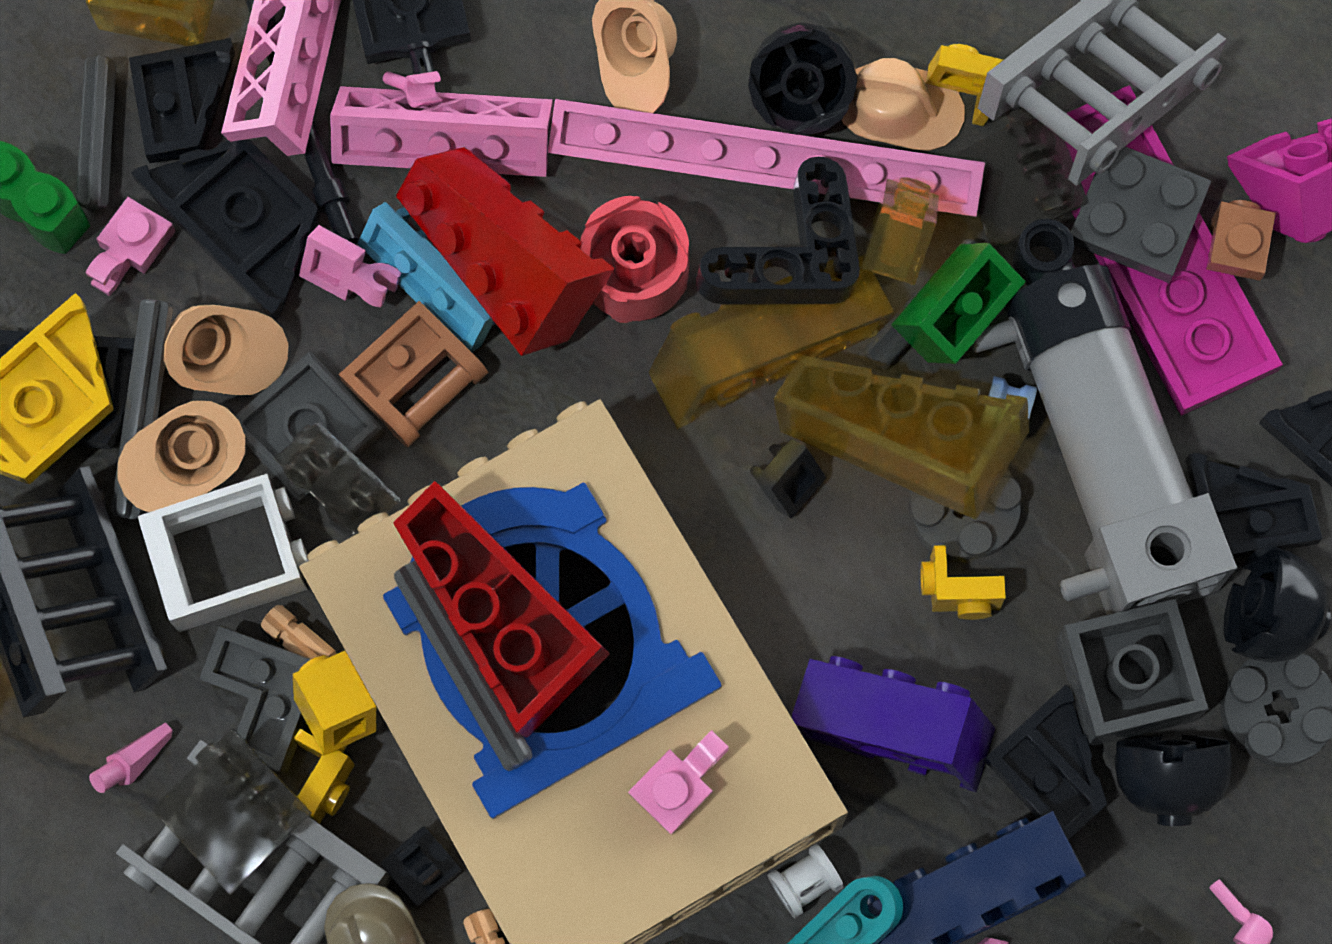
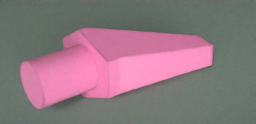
[89,723,173,793]

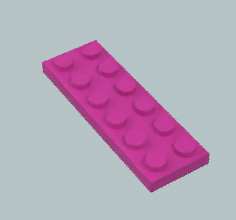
[1031,85,1283,416]

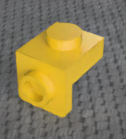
[925,44,1003,126]
[921,545,1005,620]
[293,729,355,824]

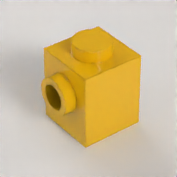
[292,651,376,755]

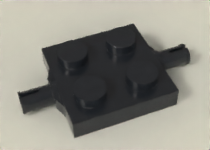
[353,0,471,74]

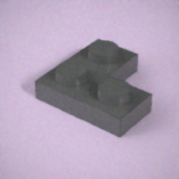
[199,626,311,772]

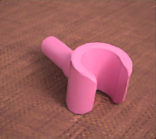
[383,71,442,107]
[1209,879,1273,944]

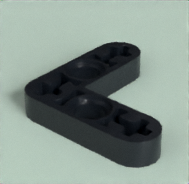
[696,156,860,305]

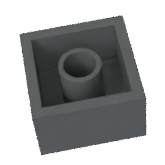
[1056,599,1208,747]

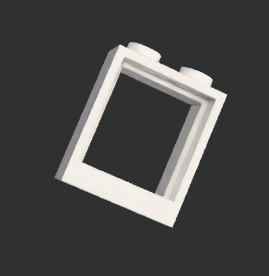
[137,474,309,632]

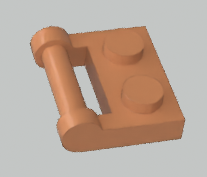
[339,301,488,448]

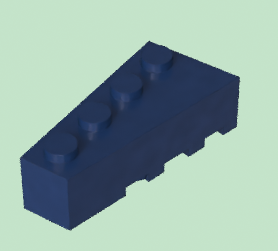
[867,811,1086,944]

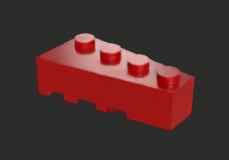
[396,147,615,356]
[393,481,610,738]

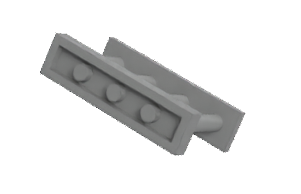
[977,0,1226,186]
[116,740,392,944]

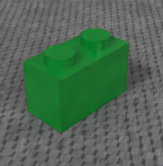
[891,243,1026,364]

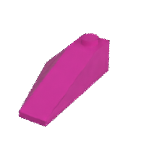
[1227,118,1332,243]

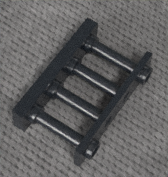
[0,466,167,718]

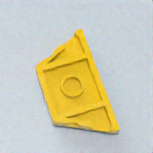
[0,293,114,484]

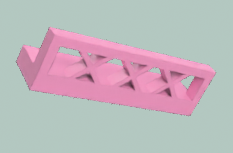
[221,0,341,156]
[330,86,553,177]

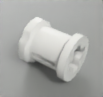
[767,844,844,919]

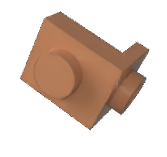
[1206,200,1276,281]

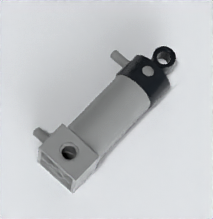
[971,218,1237,615]

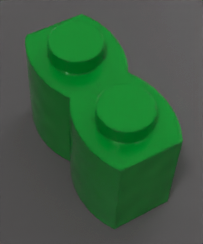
[0,141,91,254]

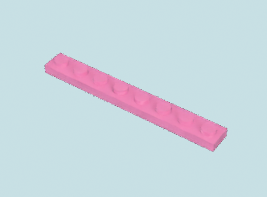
[547,99,985,217]

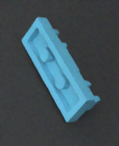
[357,202,495,352]

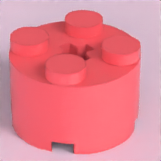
[580,196,689,323]

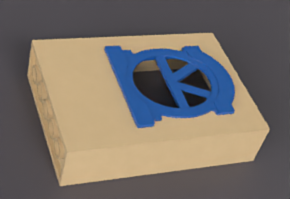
[299,399,848,944]

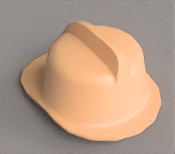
[592,0,677,113]
[842,58,965,151]
[164,305,288,395]
[117,400,245,512]

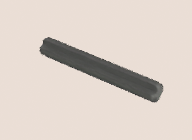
[111,299,173,519]
[394,561,532,771]

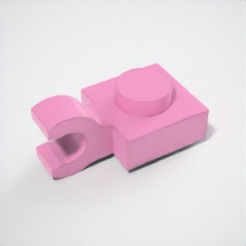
[85,197,176,296]
[299,225,402,308]
[628,730,729,835]

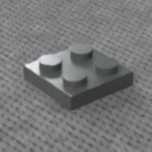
[1071,147,1211,283]

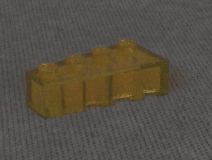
[648,255,894,429]
[773,355,1029,520]

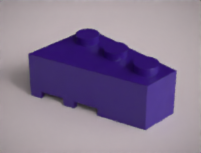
[791,656,995,793]

